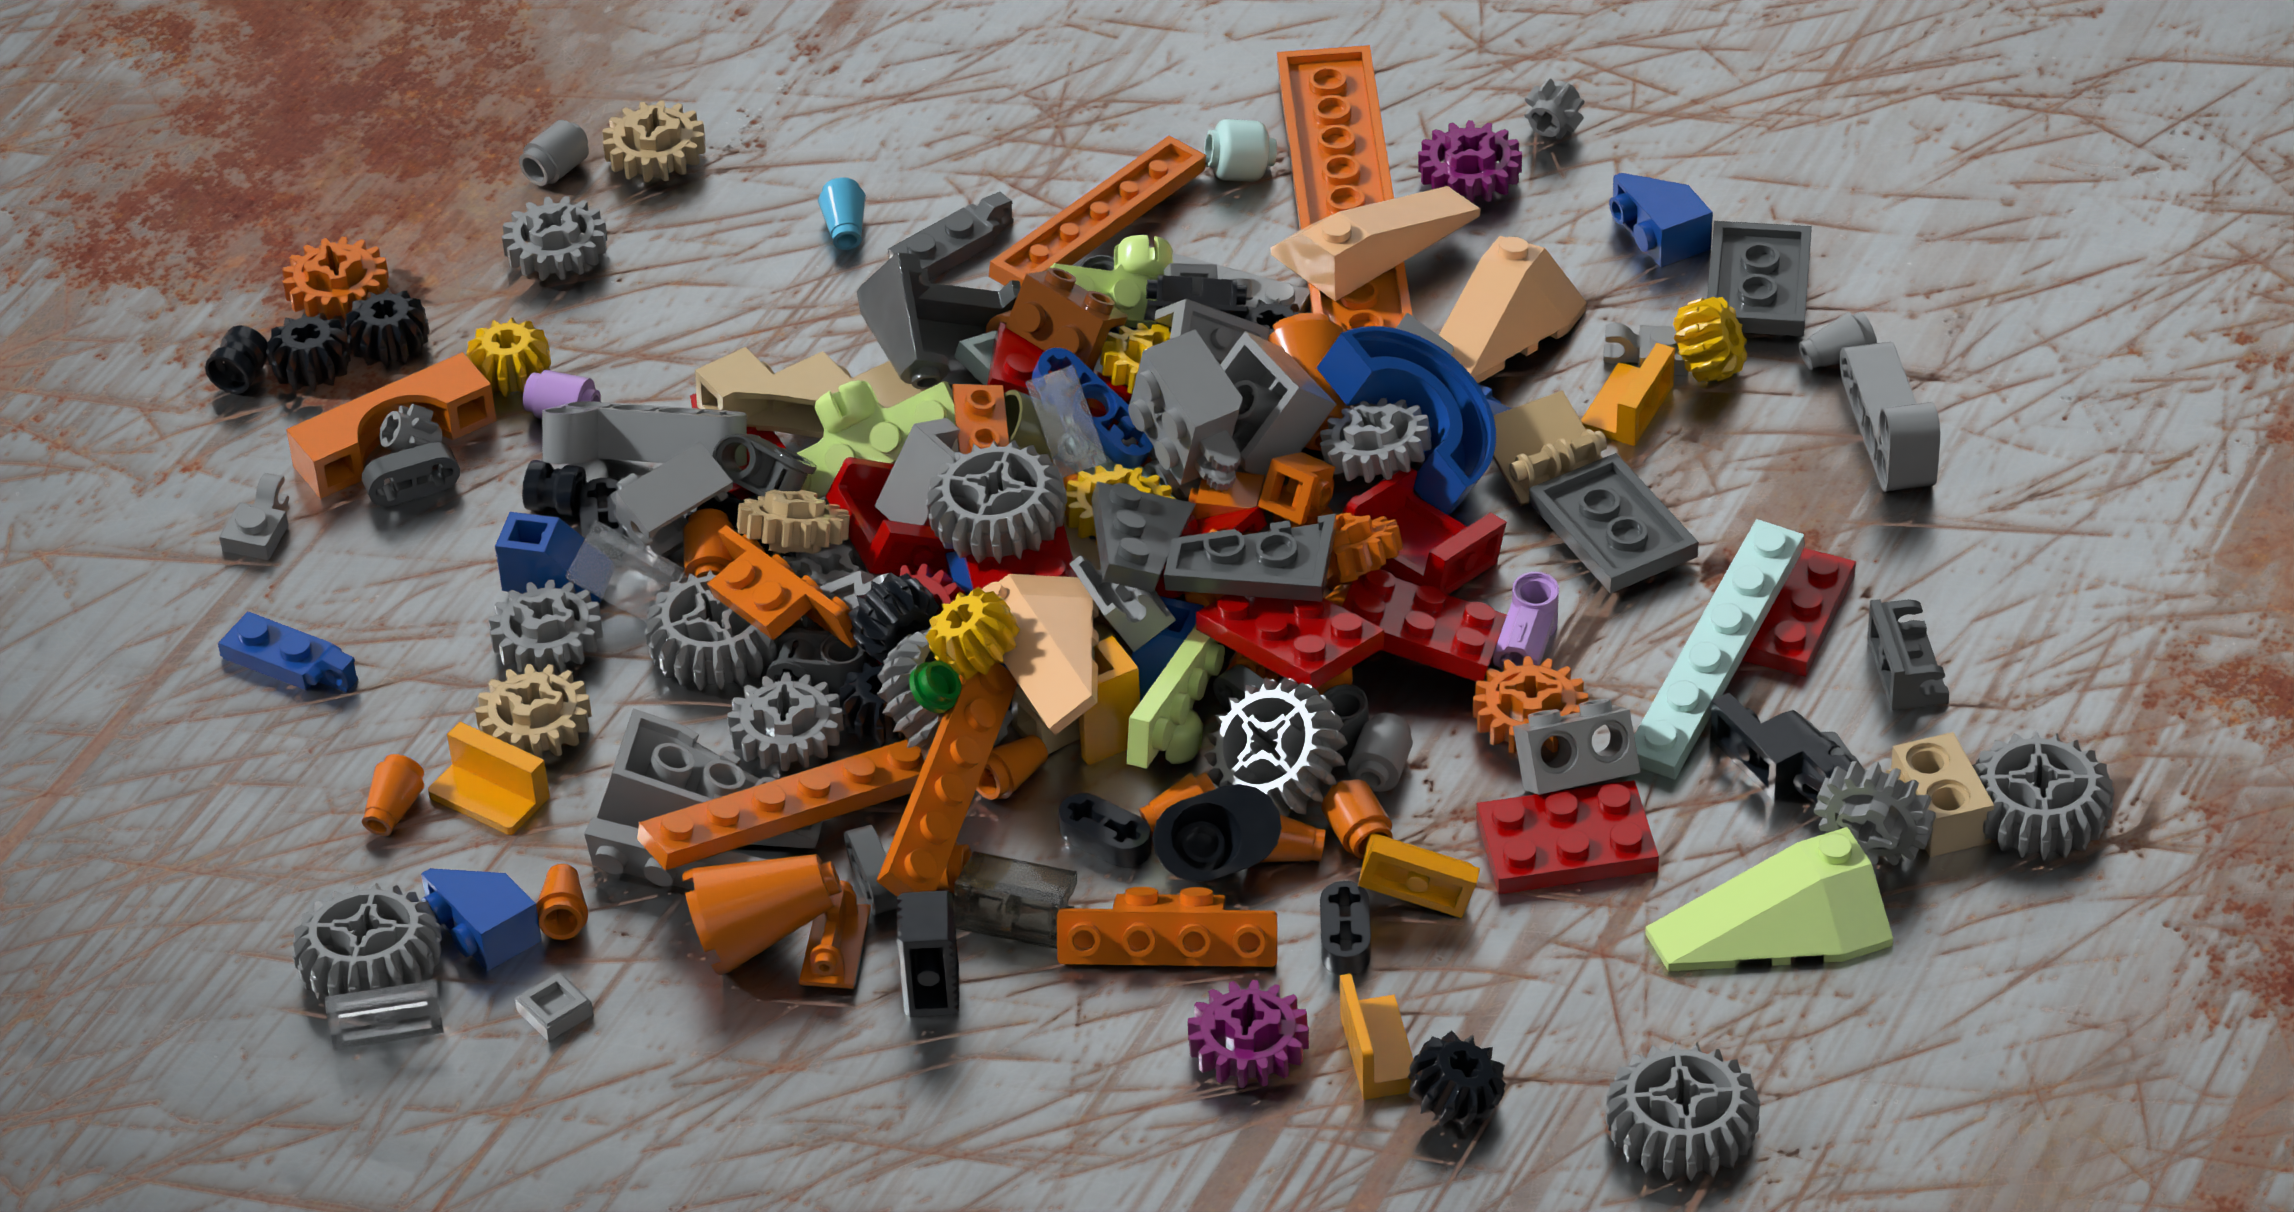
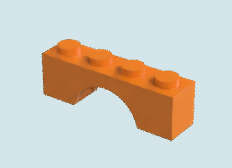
[286,352,497,499]

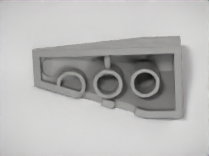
[597,708,823,849]

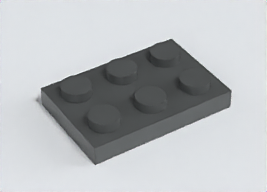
[1707,221,1812,336]
[1529,453,1699,593]

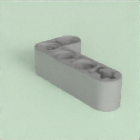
[1840,341,1941,492]
[542,401,747,466]

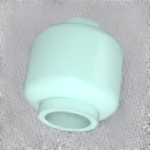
[1204,119,1277,182]

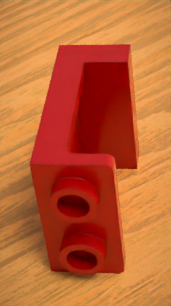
[825,457,955,577]
[1342,467,1507,595]

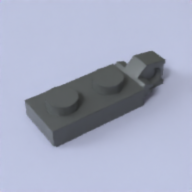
[888,192,1014,281]

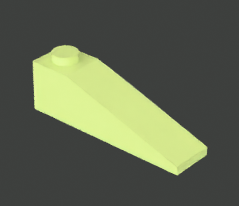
[1645,827,1893,972]

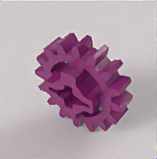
[1418,120,1522,203]
[1187,980,1309,1088]

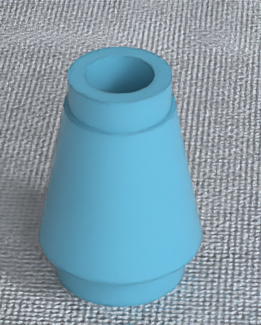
[818,177,866,250]

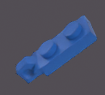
[218,611,358,693]

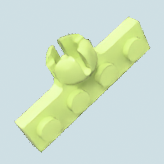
[1047,235,1173,329]
[797,380,956,500]
[1126,625,1225,769]

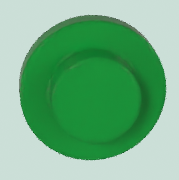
[909,661,961,713]

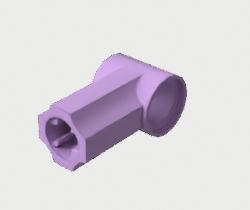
[1493,572,1559,670]

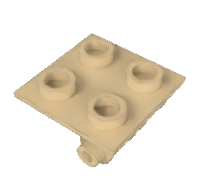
[1493,390,1607,506]

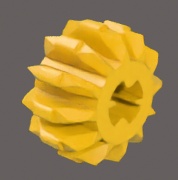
[1673,297,1747,382]
[467,317,551,398]
[925,587,1020,680]

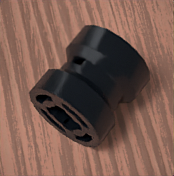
[205,325,268,394]
[522,460,587,517]

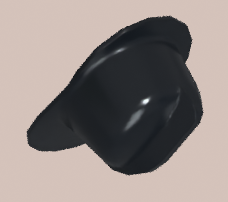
[1152,784,1282,883]

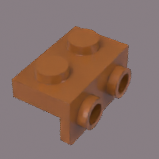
[1005,268,1128,371]

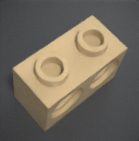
[1885,732,1994,857]

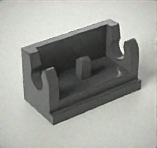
[1867,599,1949,710]

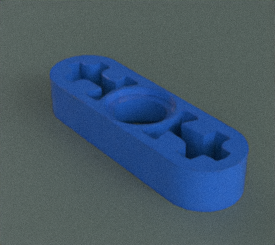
[1032,348,1154,468]

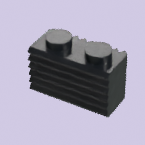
[897,891,959,1017]

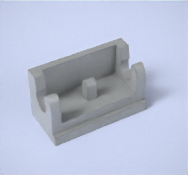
[615,442,733,548]
[1070,555,1176,652]

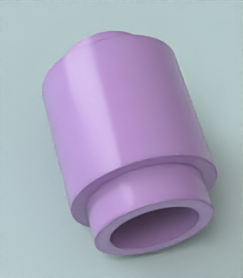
[523,370,601,419]

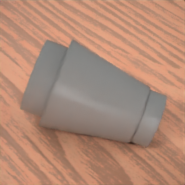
[1799,312,1877,370]

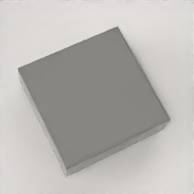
[515,971,594,1042]

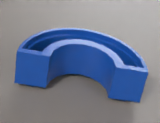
[1317,326,1496,516]

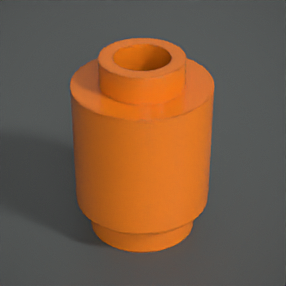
[683,509,734,578]
[1321,779,1393,859]

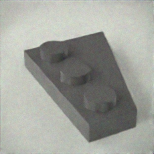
[1091,481,1196,592]
[1164,513,1337,602]

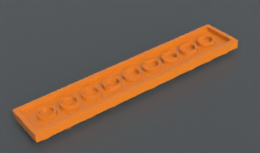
[1277,45,1413,330]

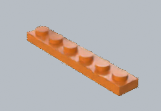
[989,135,1207,286]
[876,663,1018,897]
[637,739,925,871]

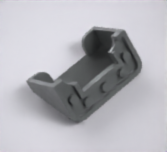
[857,252,1021,389]

